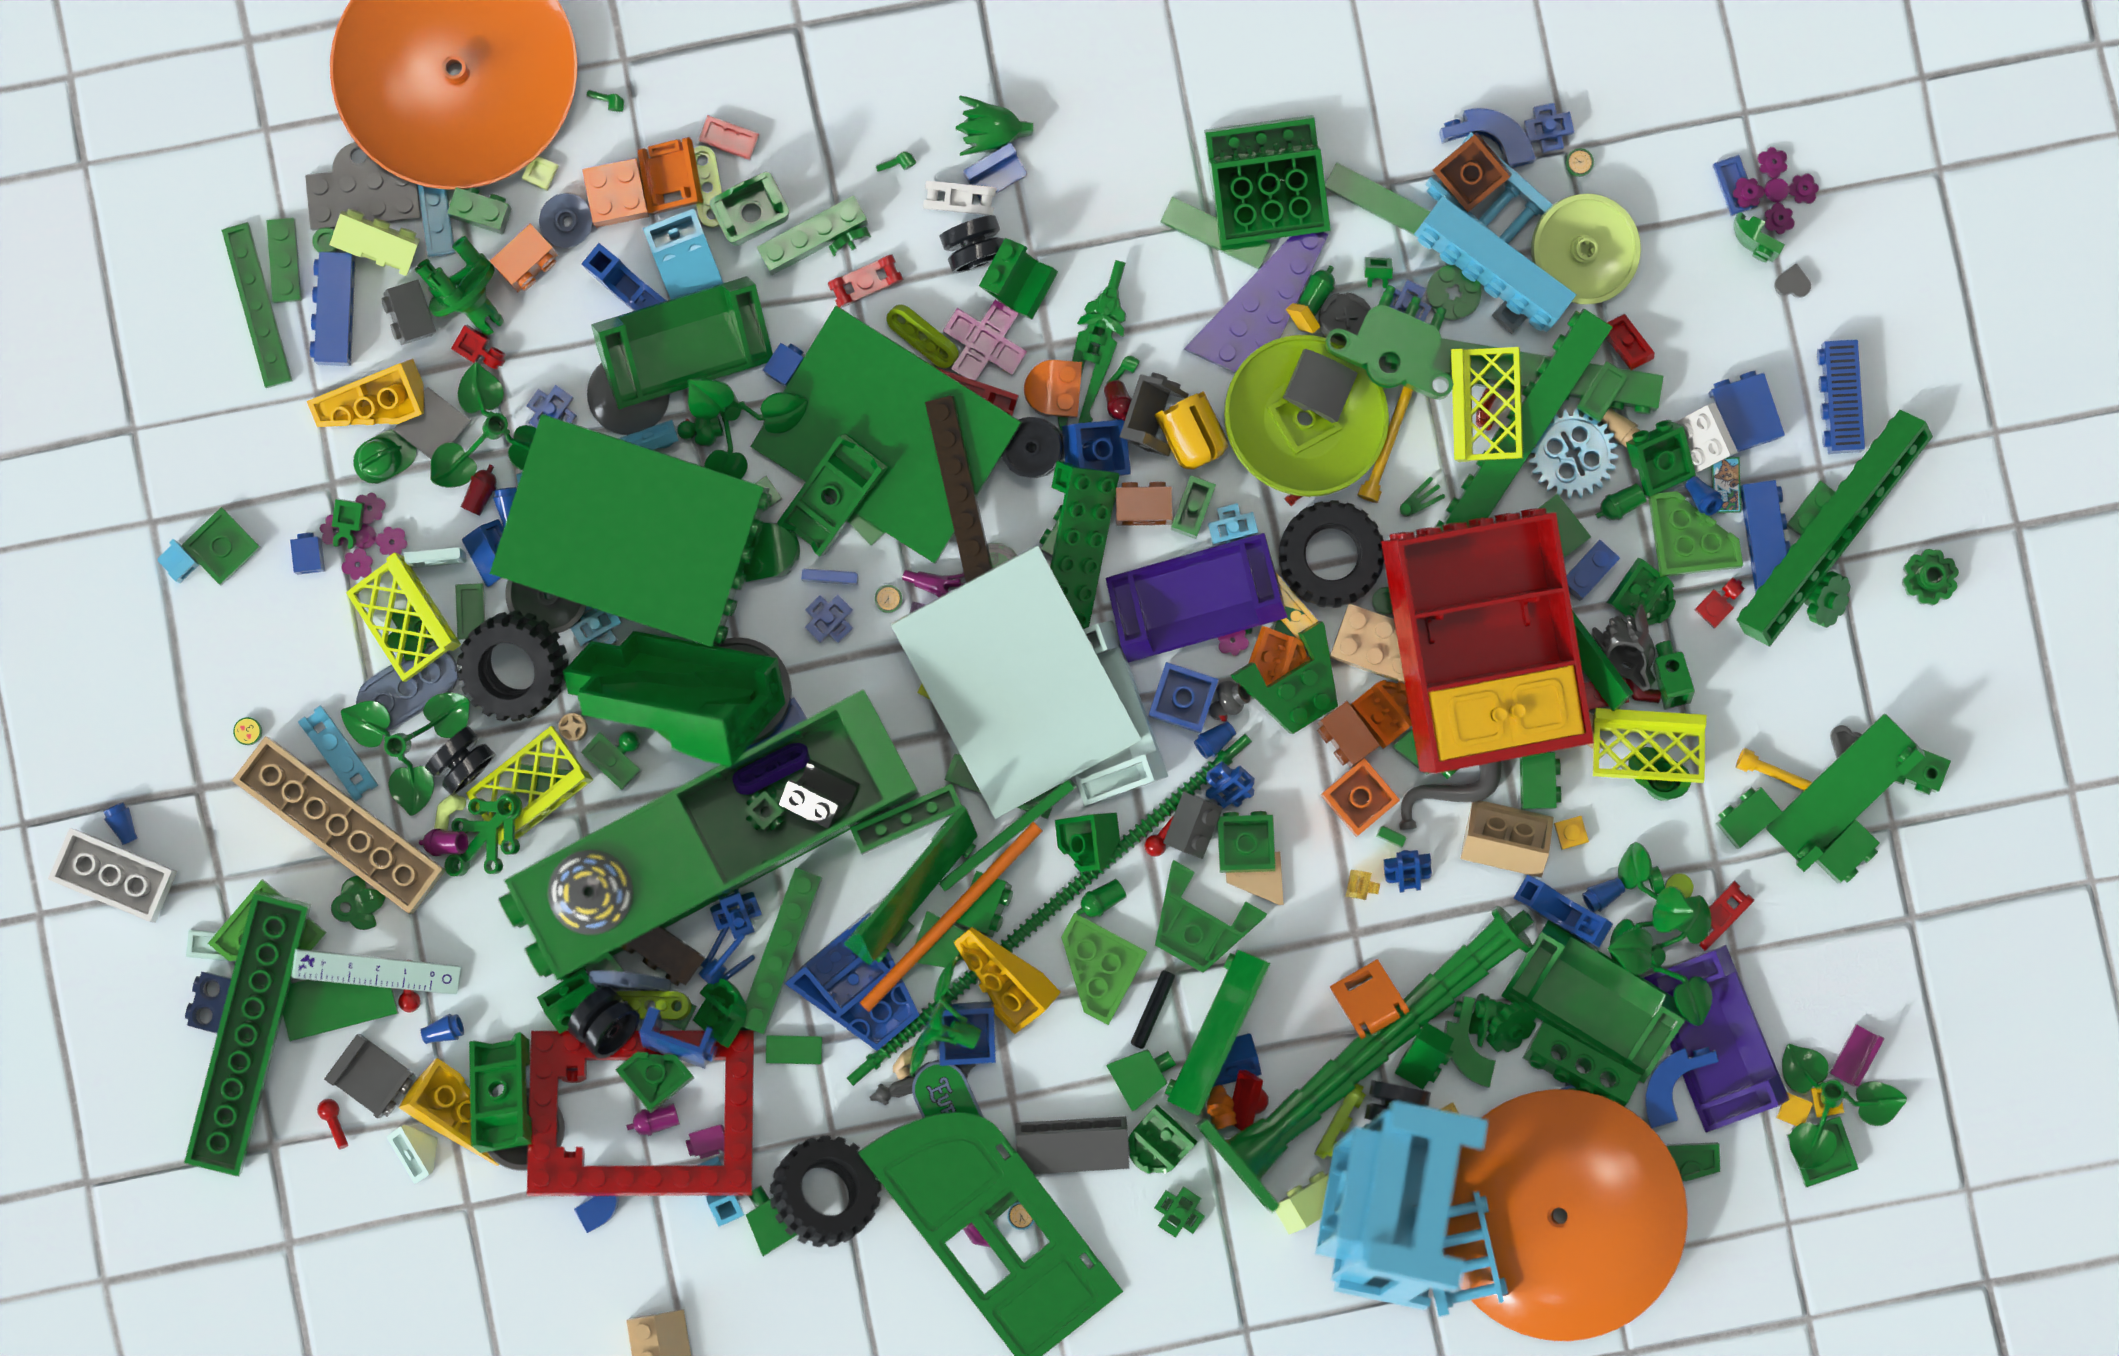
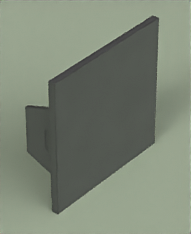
[393,387,471,459]

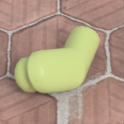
[434,794,466,830]

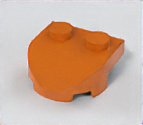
[1024,360,1082,418]
[1248,626,1310,685]
[1350,680,1412,749]

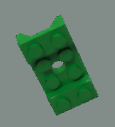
[777,434,888,557]
[469,1032,532,1153]

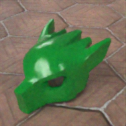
[956,95,1033,156]

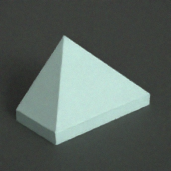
[386,1125,438,1184]

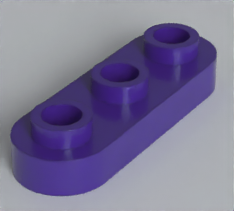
[732,743,810,795]

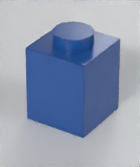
[763,343,804,387]
[290,533,325,575]

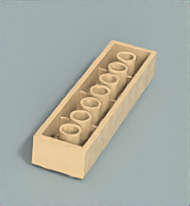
[231,736,446,914]

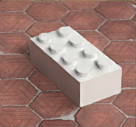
[48,828,178,923]

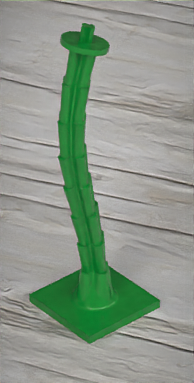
[1195,906,1534,1213]

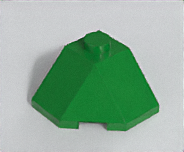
[1055,812,1120,872]

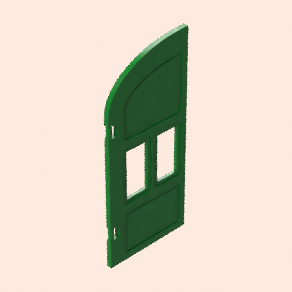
[858,1112,1123,1356]

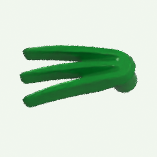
[1400,477,1445,516]

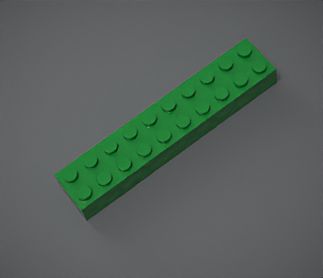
[184,890,311,1177]

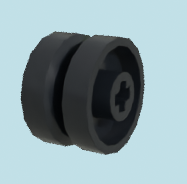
[939,215,1004,273]
[1002,417,1064,478]
[424,726,496,796]
[568,987,640,1059]
[1364,1080,1431,1120]

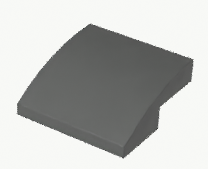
[1283,349,1358,423]

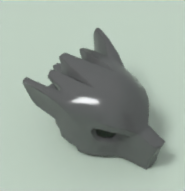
[1592,604,1656,691]

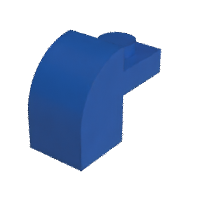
[574,1196,619,1233]

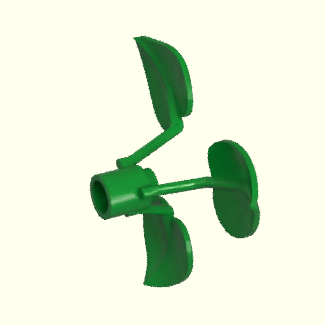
[430,362,537,488]
[688,379,807,479]
[341,692,470,816]
[1610,842,1696,964]
[1607,895,1712,1026]
[910,956,981,1077]
[1782,1044,1907,1169]

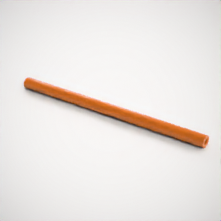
[859,822,1043,1012]

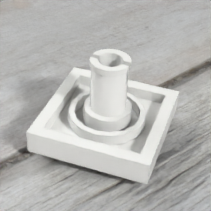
[1675,402,1738,473]

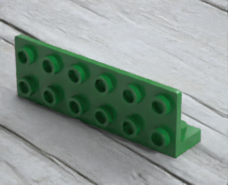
[1050,461,1120,629]
[1766,714,1925,872]

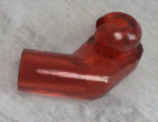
[1476,388,1497,431]

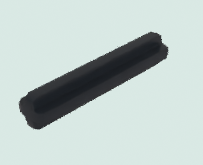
[1131,970,1175,1049]

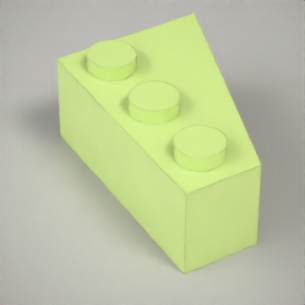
[329,209,420,276]
[1276,1171,1329,1234]

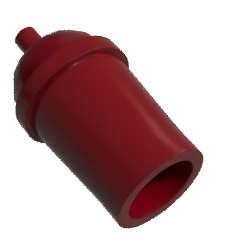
[1104,380,1132,421]
[460,464,497,516]

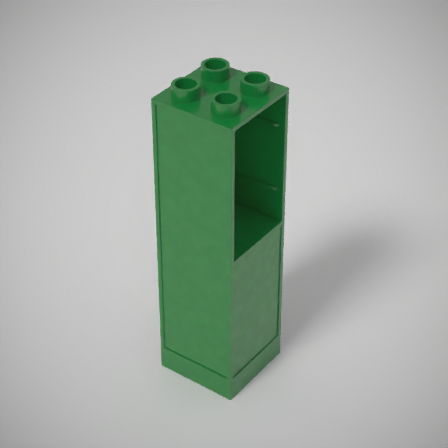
[498,689,919,980]

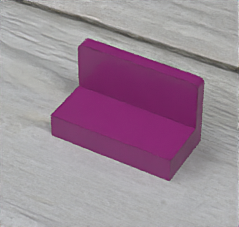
[1829,1024,1884,1087]

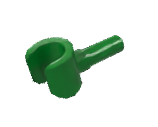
[587,90,624,112]
[876,152,916,172]
[1106,356,1140,384]

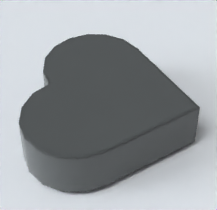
[1774,263,1811,298]
[1830,725,1862,758]

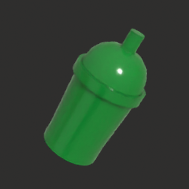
[1297,265,1335,316]
[1595,483,1647,520]
[1076,879,1127,917]

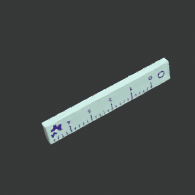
[292,949,461,995]

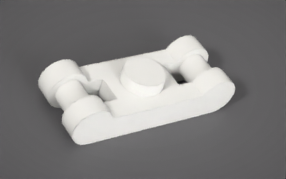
[923,181,996,216]

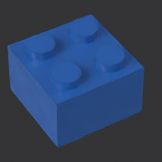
[1062,420,1131,476]
[1148,662,1219,734]
[935,1001,996,1066]

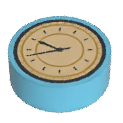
[1008,1202,1034,1230]

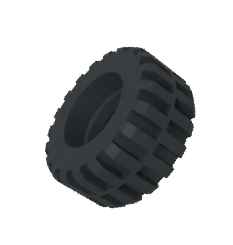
[1278,500,1384,608]
[457,611,569,722]
[770,1135,881,1247]

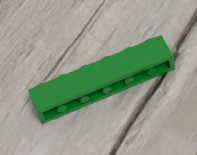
[742,868,823,1034]

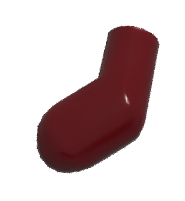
[1625,678,1661,703]

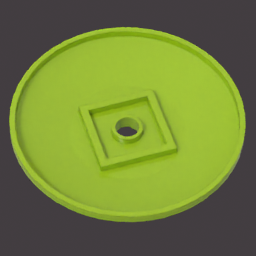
[1224,335,1389,497]

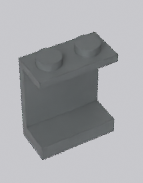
[1120,372,1189,457]
[324,1034,414,1119]

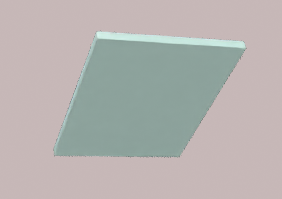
[890,545,1142,819]

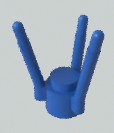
[698,927,755,984]

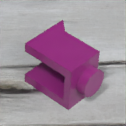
[686,1124,724,1159]

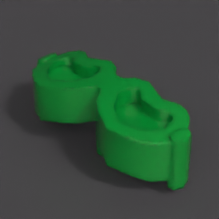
[829,227,871,257]

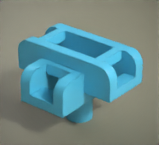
[1208,503,1258,545]
[570,606,622,646]

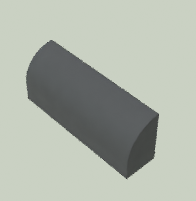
[1015,1116,1129,1174]

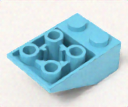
[643,208,723,299]

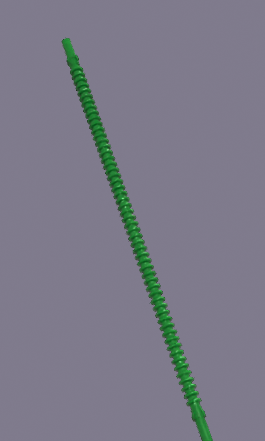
[847,734,1252,1086]

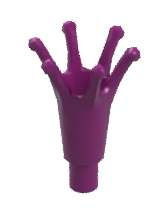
[902,570,966,597]

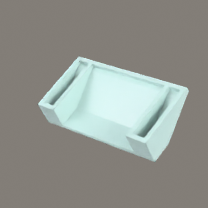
[1074,620,1169,806]

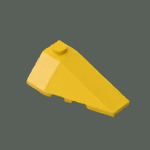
[307,359,424,427]
[954,927,1061,1034]
[399,1058,499,1166]

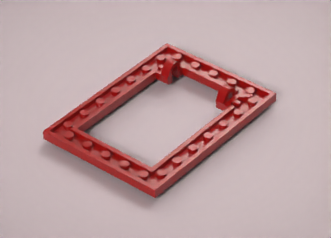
[527,1030,754,1196]

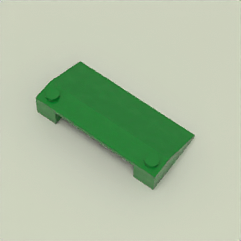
[591,276,773,409]
[844,805,978,965]
[1501,920,1686,1084]
[1164,950,1270,1116]

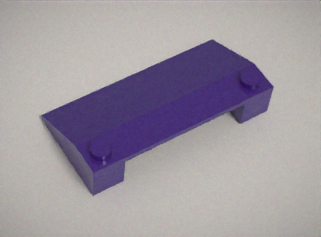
[1105,533,1288,663]
[1643,945,1790,1133]

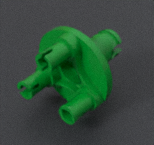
[415,236,504,336]

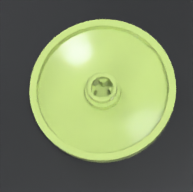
[1531,194,1641,304]

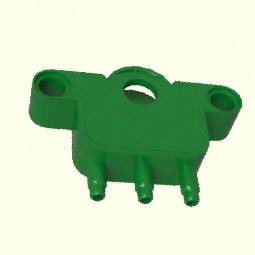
[1325,285,1453,400]

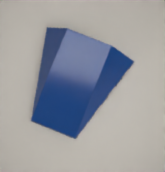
[784,912,920,1051]

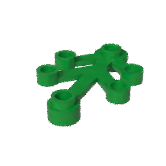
[444,793,522,876]

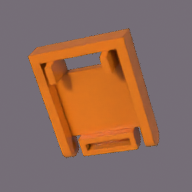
[638,137,703,214]
[1330,959,1410,1039]

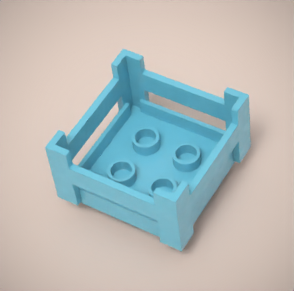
[1315,1101,1488,1310]

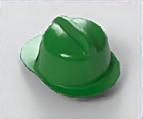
[353,429,417,484]
[1628,747,1691,801]

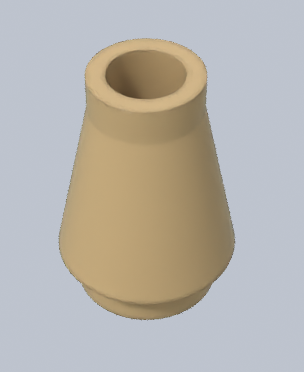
[1601,408,1640,448]

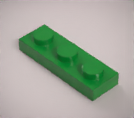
[266,218,302,303]

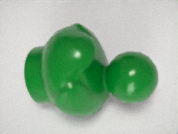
[677,415,724,447]

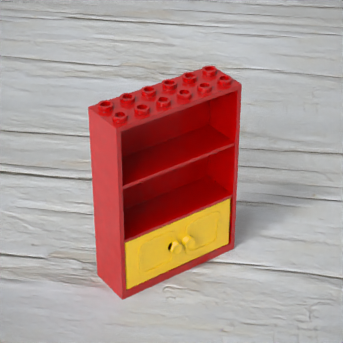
[1381,508,1594,773]

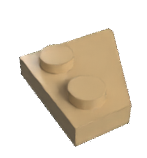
[1226,852,1284,905]

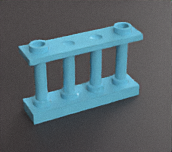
[1425,132,1552,244]
[1413,1191,1508,1317]

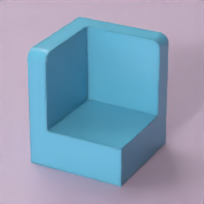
[157,539,200,584]

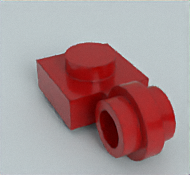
[451,325,505,370]
[1694,577,1745,628]

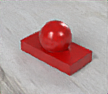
[1232,1070,1269,1131]

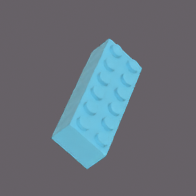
[1414,196,1577,332]

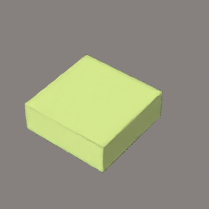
[522,156,559,191]

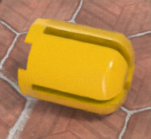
[1154,391,1228,469]

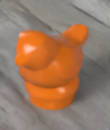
[1207,1085,1237,1130]

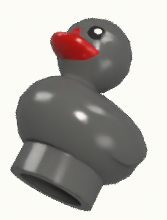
[1209,680,1251,722]

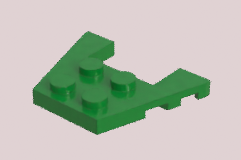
[1231,621,1338,734]
[1155,860,1267,973]

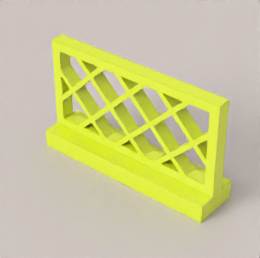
[1451,347,1523,462]
[346,552,461,682]
[1593,708,1707,783]
[466,726,593,847]

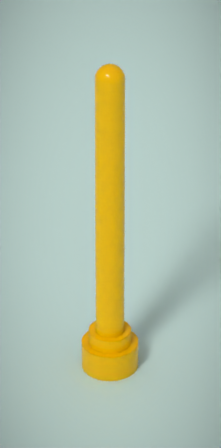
[1357,386,1414,503]
[1736,747,1812,790]

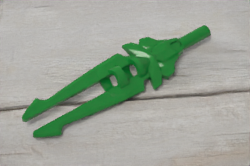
[1058,260,1126,431]

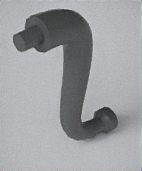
[1399,761,1502,830]

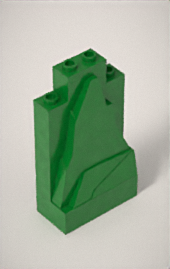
[563,631,786,767]

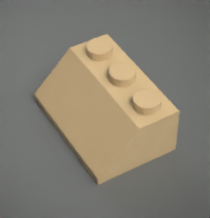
[1460,801,1554,878]
[626,1309,691,1356]

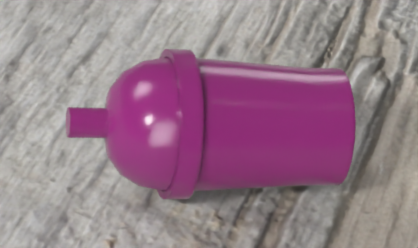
[419,829,468,856]
[626,1103,680,1136]

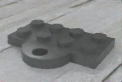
[305,142,421,231]

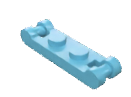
[298,705,378,801]

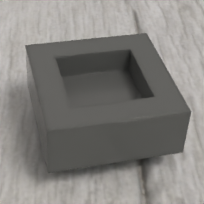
[1491,301,1527,334]

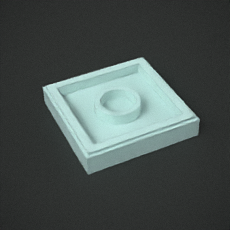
[404,547,467,568]

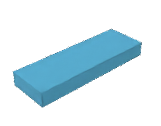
[418,185,456,257]

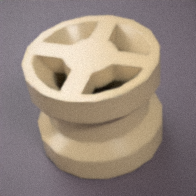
[558,713,588,741]

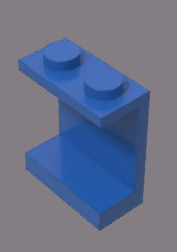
[1708,371,1785,452]
[639,1006,718,1069]

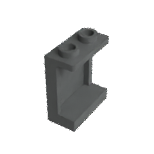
[779,760,860,829]

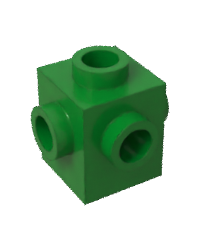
[745,791,786,832]

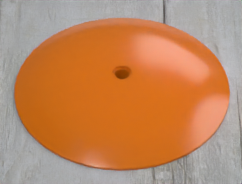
[330,0,577,190]
[1442,1089,1688,1341]

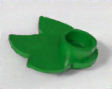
[387,610,434,661]
[331,875,385,930]
[1469,993,1497,1047]

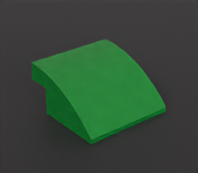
[1204,115,1331,246]

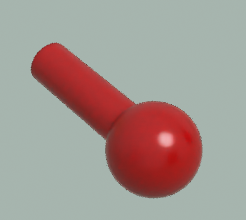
[1144,815,1174,857]
[398,960,421,1013]
[317,1099,349,1150]

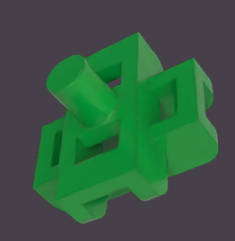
[1154,1186,1205,1238]

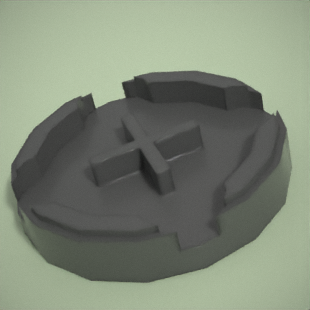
[1318,293,1371,346]

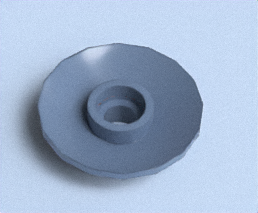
[539,193,593,248]

